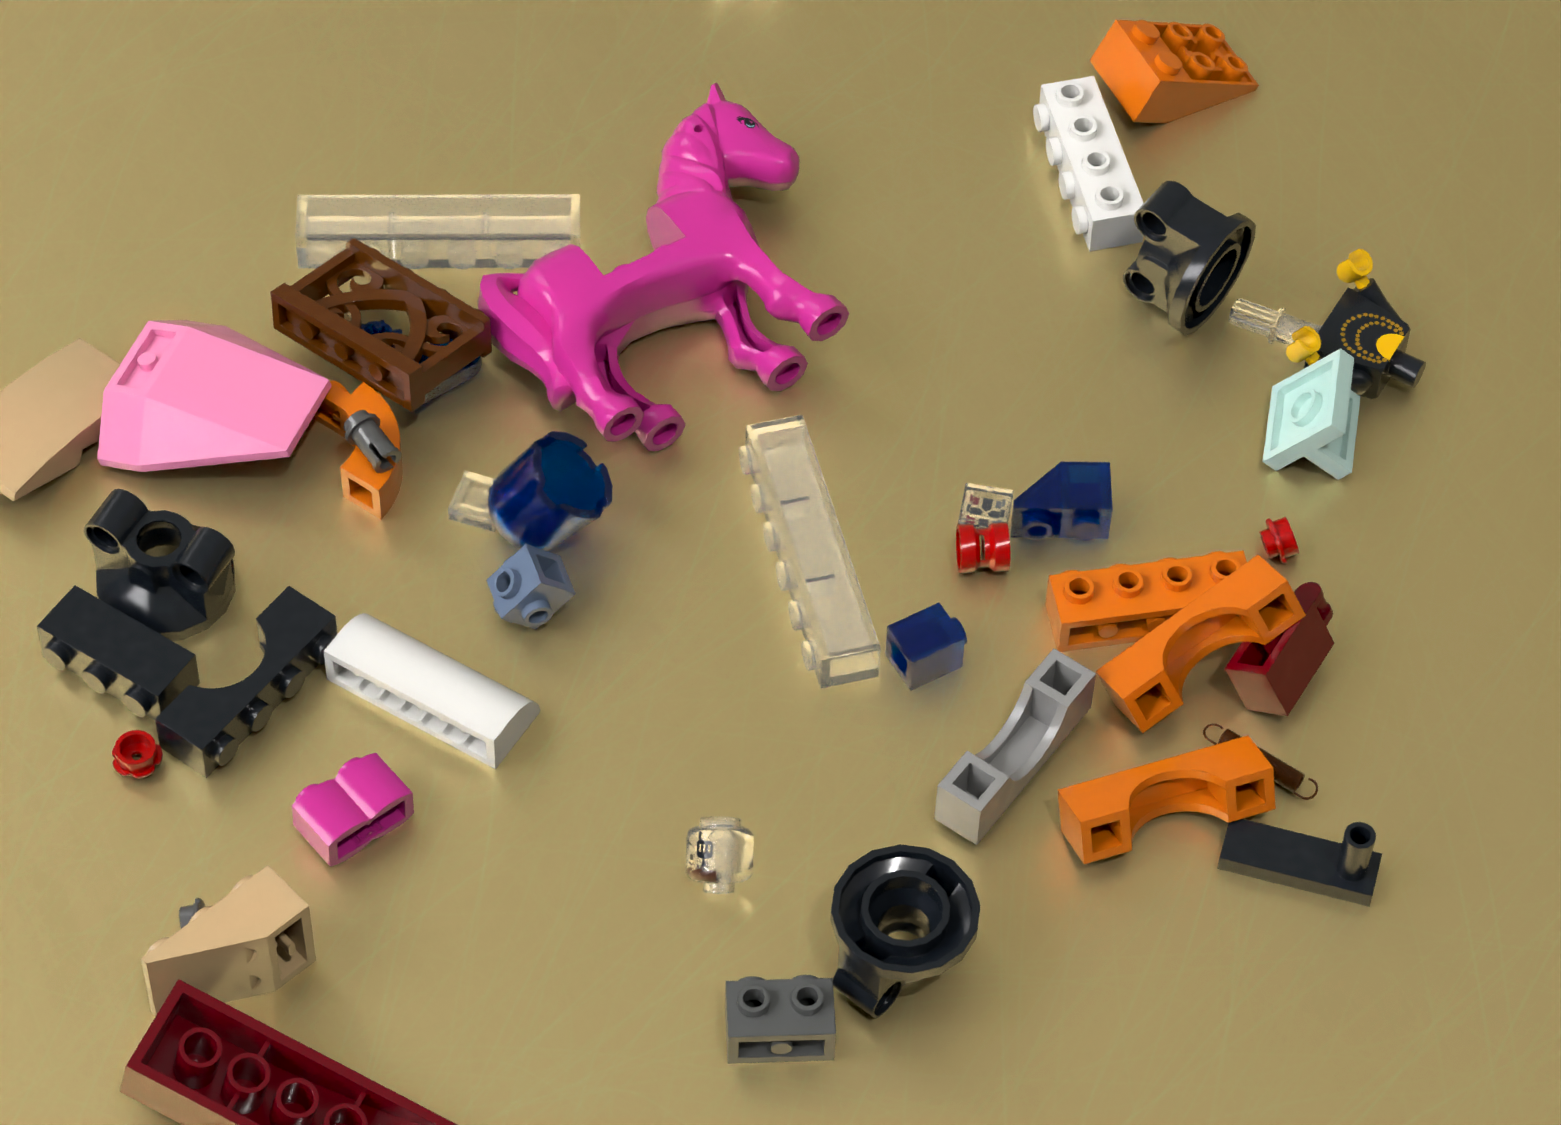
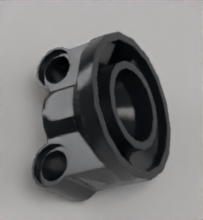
[1123,181,1256,335]
[84,489,236,641]
[830,844,980,1018]

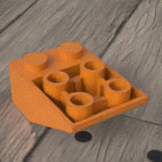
[1090,20,1259,123]

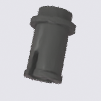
[343,410,401,473]

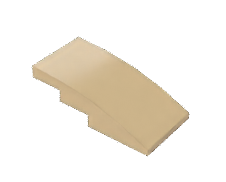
[0,338,120,501]

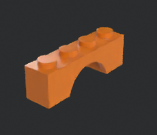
[1095,555,1306,733]
[1058,735,1276,864]

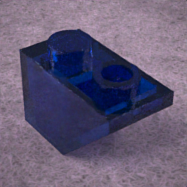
[1010,462,1113,540]

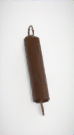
[1203,723,1318,800]

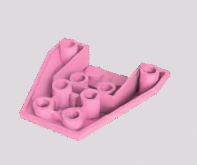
[97,320,332,472]

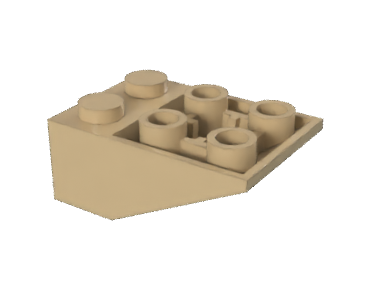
[141,865,316,1017]

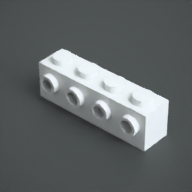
[1033,76,1144,252]

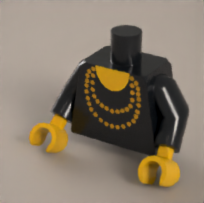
[1286,249,1426,399]

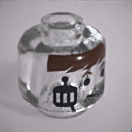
[686,816,754,894]

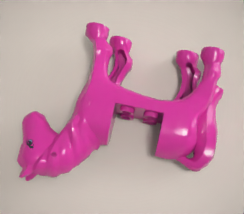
[478,82,849,451]

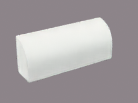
[324,613,540,769]

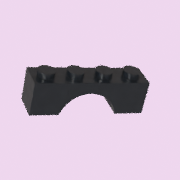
[155,586,337,778]

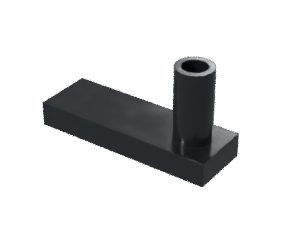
[1217,819,1382,907]

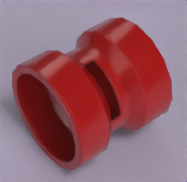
[956,522,1011,574]

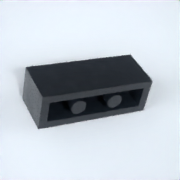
[37,585,200,720]

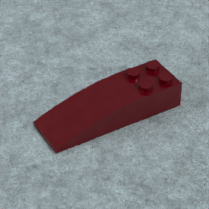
[120,979,457,1125]

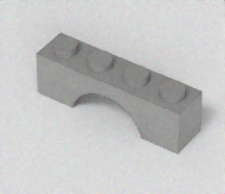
[934,648,1096,845]

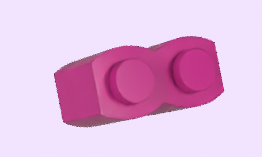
[292,753,414,867]

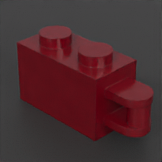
[1225,582,1334,716]

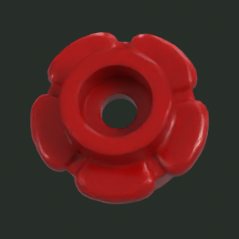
[1259,517,1299,564]
[112,730,163,779]

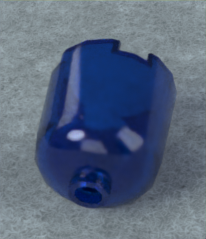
[488,431,613,551]

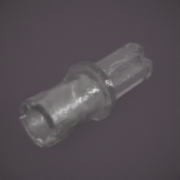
[1229,298,1322,345]

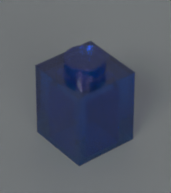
[885,603,967,691]

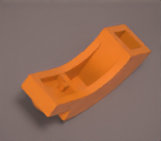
[313,380,403,520]

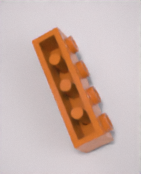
[1045,550,1247,652]

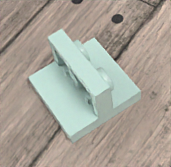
[1263,348,1361,480]

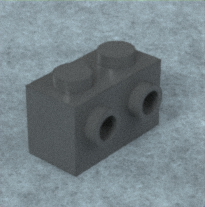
[725,975,836,1064]

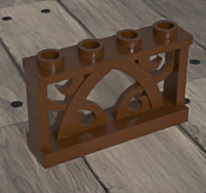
[270,238,492,412]

